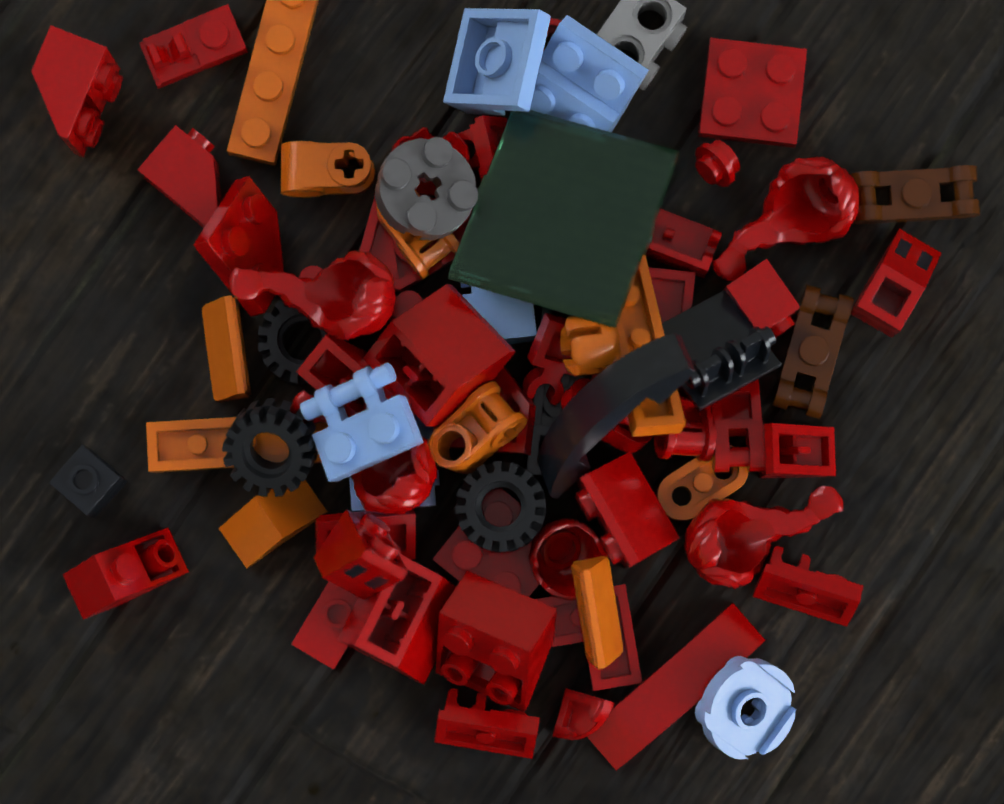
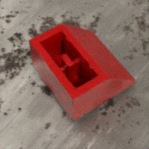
[31,25,123,157]
[363,284,516,427]
[574,452,680,569]
[337,554,456,685]
[436,571,557,712]

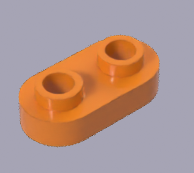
[656,445,749,521]

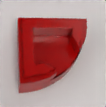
[552,688,615,740]

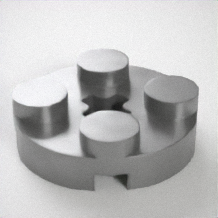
[375,137,478,240]

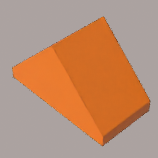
[218,480,328,569]

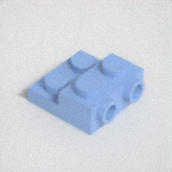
[443,8,551,116]
[520,15,649,158]

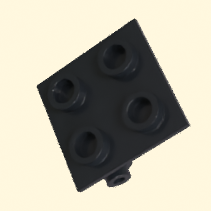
[662,290,781,411]

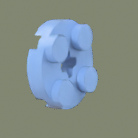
[695,656,796,759]

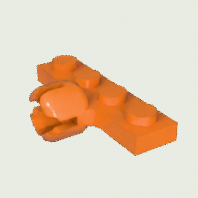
[560,249,686,437]

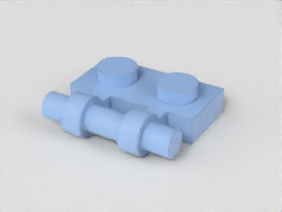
[300,363,424,482]

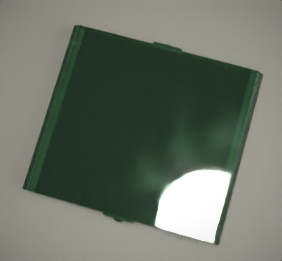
[448,110,679,328]

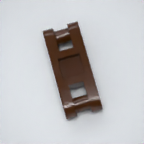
[850,165,980,224]
[772,284,854,419]

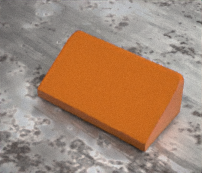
[202,295,251,402]
[571,556,623,669]

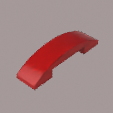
[587,603,765,771]

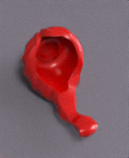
[712,156,859,281]
[229,250,396,340]
[290,390,437,515]
[684,486,844,589]

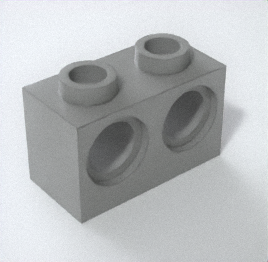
[597,0,688,91]

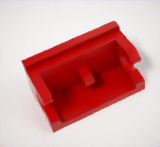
[617,197,722,279]

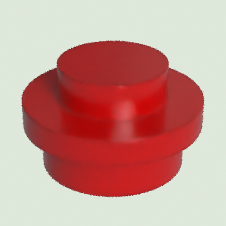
[695,140,740,187]

